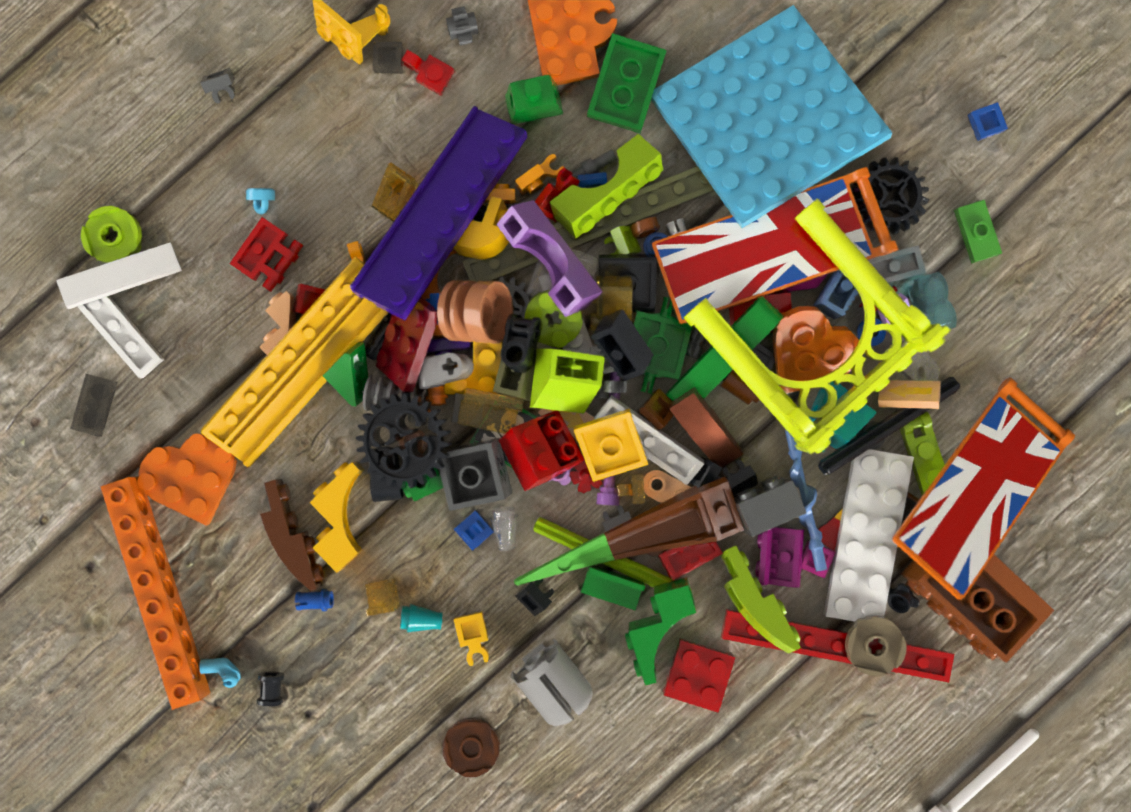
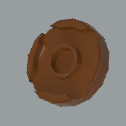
[443,718,500,777]

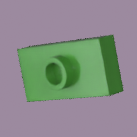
[954,200,1002,264]

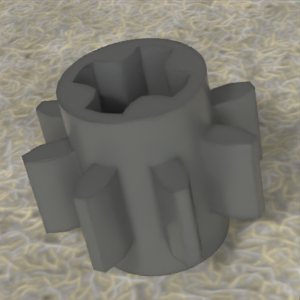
[446,6,479,45]

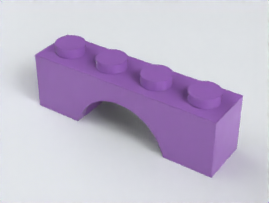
[496,200,603,317]

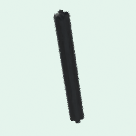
[818,377,960,476]

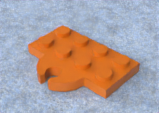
[528,0,617,85]

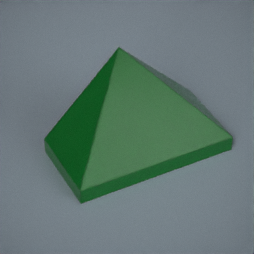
[323,342,369,407]

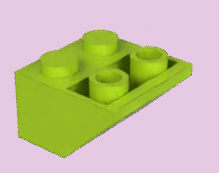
[530,349,605,414]

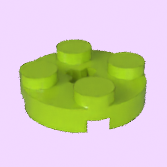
[81,206,142,263]
[525,290,583,348]

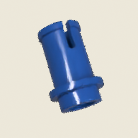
[295,588,334,612]

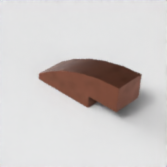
[669,387,744,468]

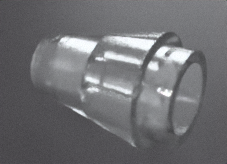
[490,507,518,551]

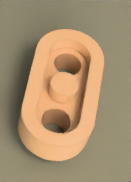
[642,470,691,503]

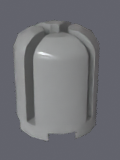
[510,639,593,727]

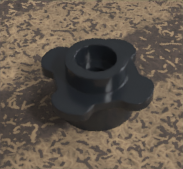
[888,583,920,613]

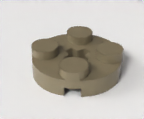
[845,616,906,677]

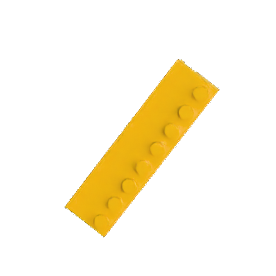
[201,256,389,467]

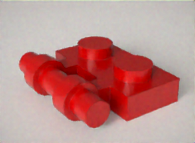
[229,217,304,292]

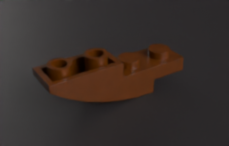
[260,479,324,591]

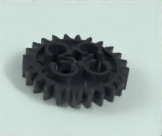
[356,393,452,489]

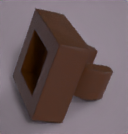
[638,388,674,430]

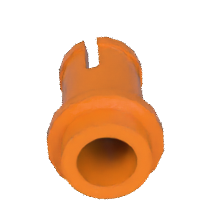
[425,385,448,406]

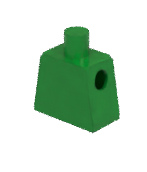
[505,75,563,125]

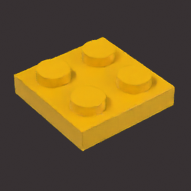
[574,409,648,482]

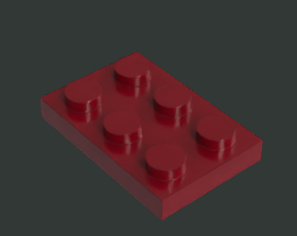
[375,297,438,392]

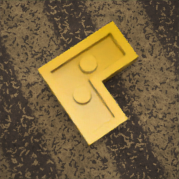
[444,341,503,396]

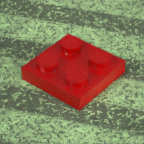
[663,639,736,713]

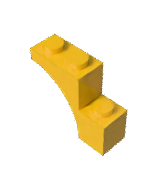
[310,461,365,573]

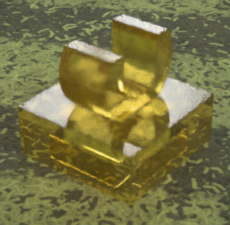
[617,474,645,504]

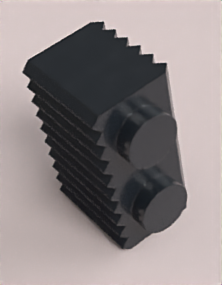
[591,309,654,381]

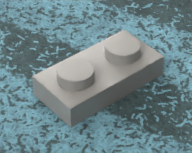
[868,245,926,283]

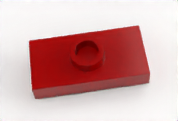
[658,541,723,581]

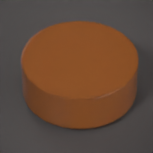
[630,217,660,239]

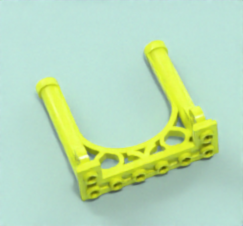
[683,198,950,454]

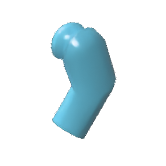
[199,658,240,688]

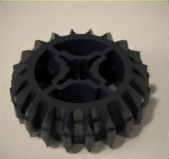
[851,157,929,235]

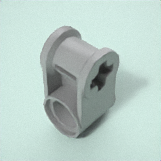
[418,353,474,389]

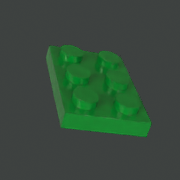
[587,33,667,134]

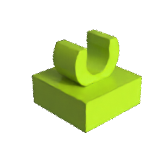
[604,225,642,255]

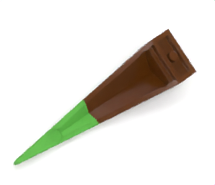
[514,477,744,585]

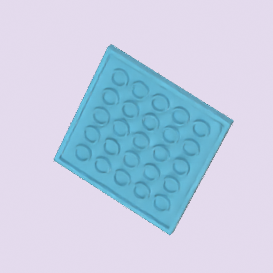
[651,5,892,228]

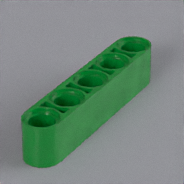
[666,296,784,401]

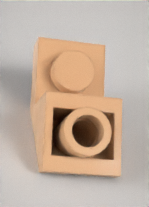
[260,291,296,355]

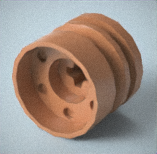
[437,280,513,344]

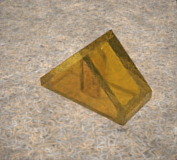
[371,162,419,222]

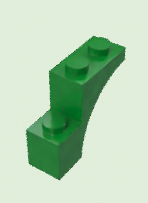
[625,577,696,686]

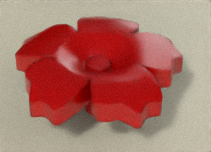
[569,460,603,494]

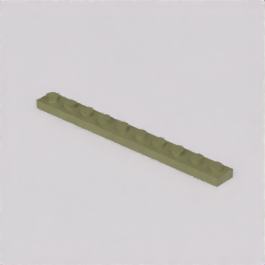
[462,166,715,282]

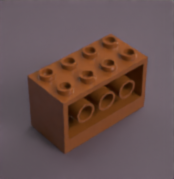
[901,555,1055,663]

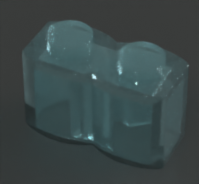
[908,272,957,329]

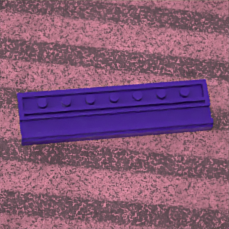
[350,106,528,320]

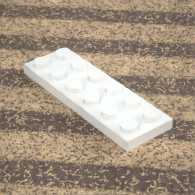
[823,449,914,621]

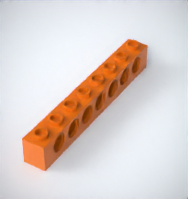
[100,476,211,710]

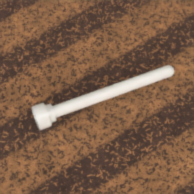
[928,729,1039,812]

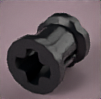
[257,671,284,706]

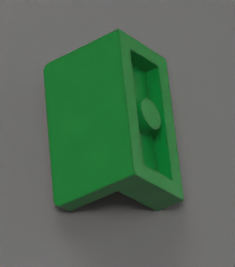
[581,565,646,610]

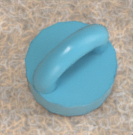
[246,188,275,215]

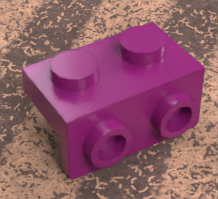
[755,527,804,588]

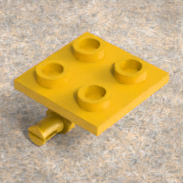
[312,0,391,65]

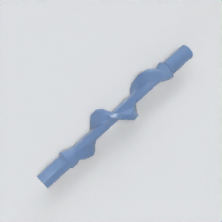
[785,430,827,571]

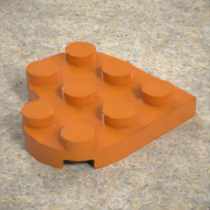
[773,306,859,394]
[137,434,237,525]

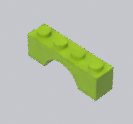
[550,134,663,239]

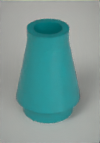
[400,604,443,633]

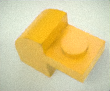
[454,196,509,259]

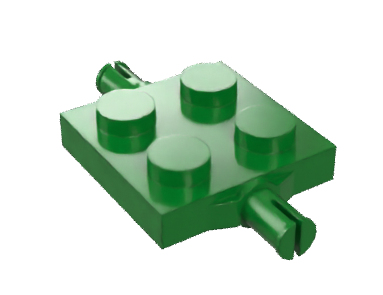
[633,297,692,394]

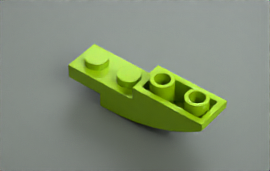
[721,545,801,654]

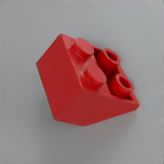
[498,410,585,491]

